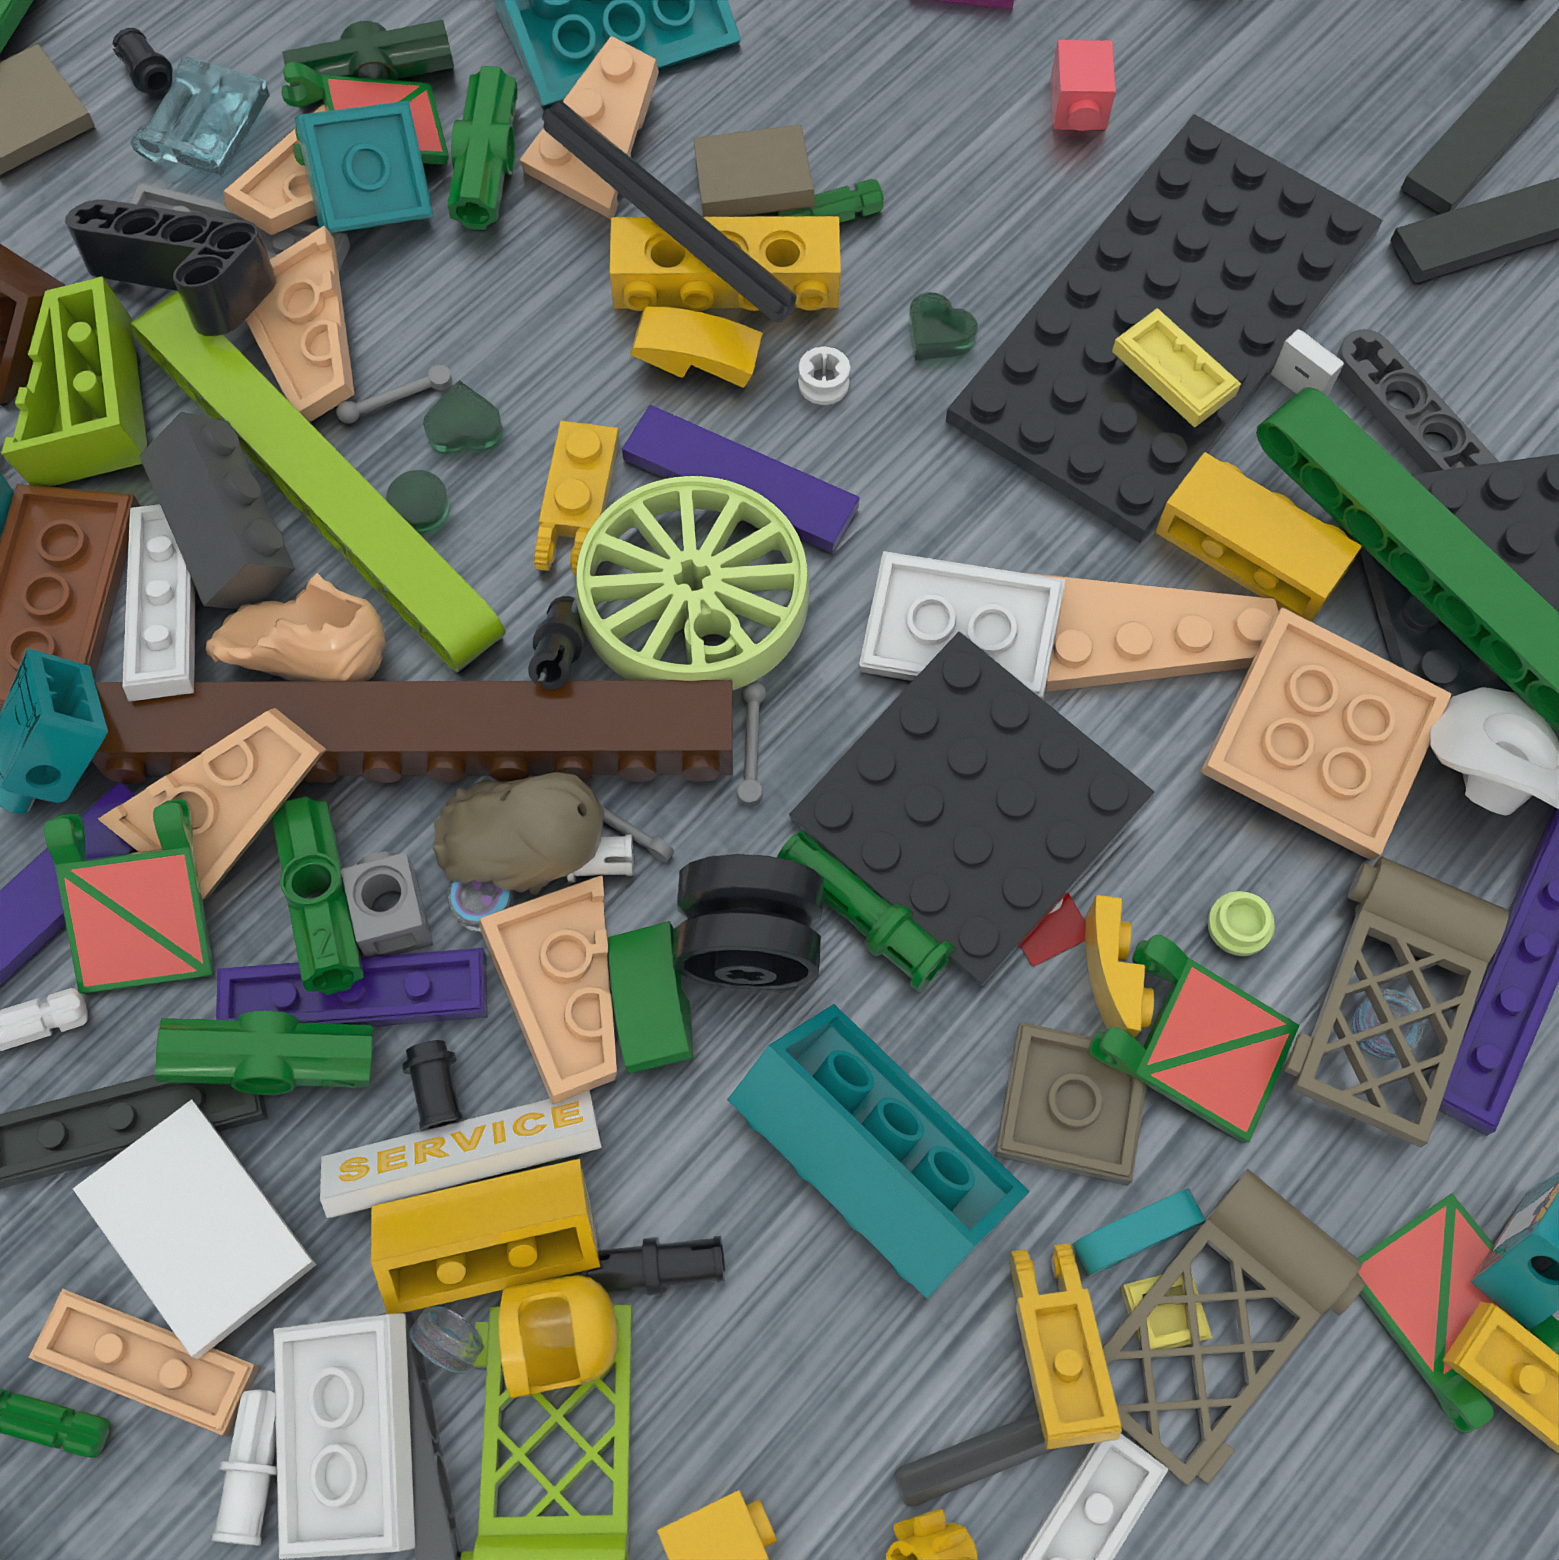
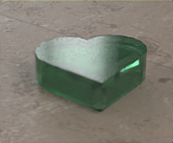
[908,292,978,360]
[423,380,503,452]

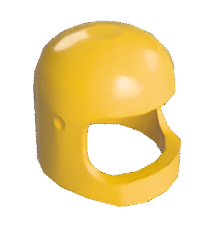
[498,1275,618,1398]

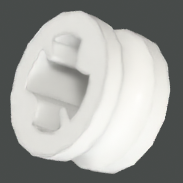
[798,346,850,405]

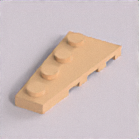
[1026,573,1278,692]

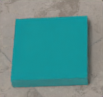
[294,101,434,234]

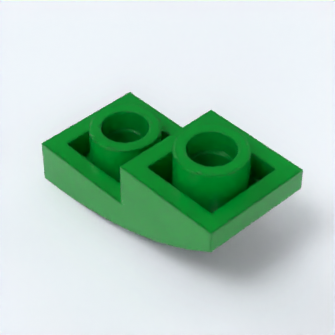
[608,921,693,1074]

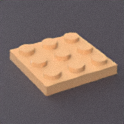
[1200,607,1452,861]

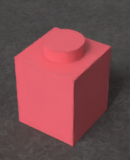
[1050,40,1116,131]

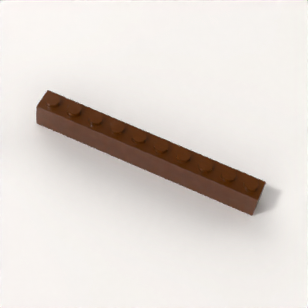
[91,680,733,784]

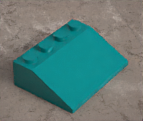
[493,0,741,109]

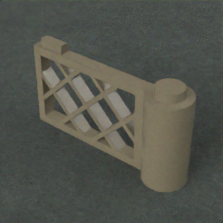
[1284,856,1509,1147]
[1102,1168,1365,1486]

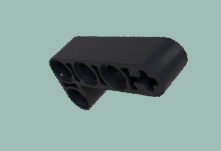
[65,200,277,336]

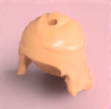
[206,573,386,681]

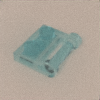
[130,57,270,177]

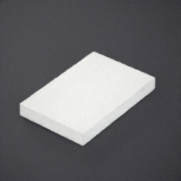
[859,551,1065,699]
[73,1099,316,1359]
[274,1313,415,1559]

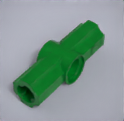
[448,66,518,230]
[272,797,364,995]
[155,1011,373,1095]

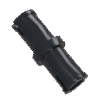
[528,596,584,690]
[580,1236,725,1296]

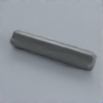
[895,1412,1058,1507]

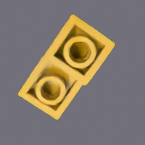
[630,306,763,388]
[1085,895,1154,1038]

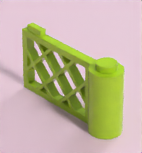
[460,1304,633,1560]

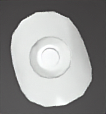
[1430,687,1559,816]

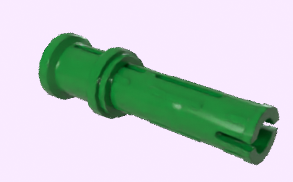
[777,830,956,992]

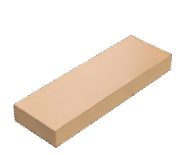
[28,1289,260,1437]

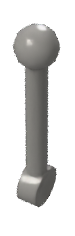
[336,365,452,424]
[737,681,766,806]
[602,806,675,863]

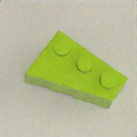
[1,276,147,487]

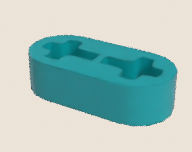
[1072,1188,1206,1277]

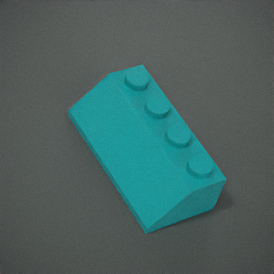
[727,1004,1030,1299]

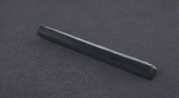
[542,101,797,323]

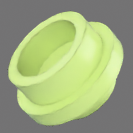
[1207,891,1275,956]

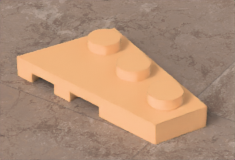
[520,36,659,220]
[224,103,326,236]
[246,226,355,422]
[98,708,327,901]
[480,875,617,1104]

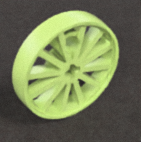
[576,476,809,690]

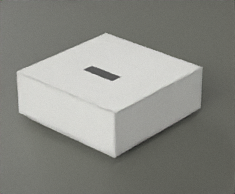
[1271,329,1344,397]

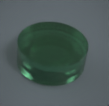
[386,470,449,532]

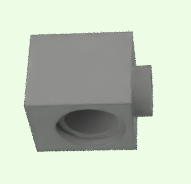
[341,851,433,957]

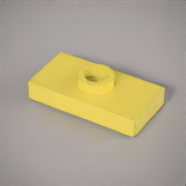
[1112,308,1241,427]

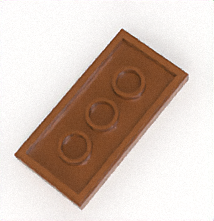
[0,484,140,712]

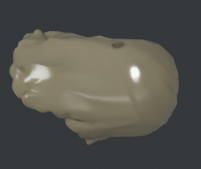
[433,772,604,895]

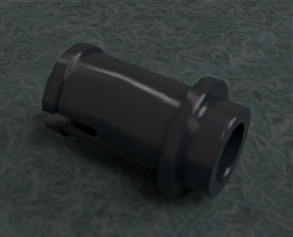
[112,28,173,96]
[402,1040,464,1131]

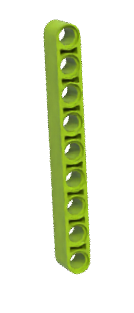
[129,290,506,672]

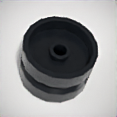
[672,854,824,990]

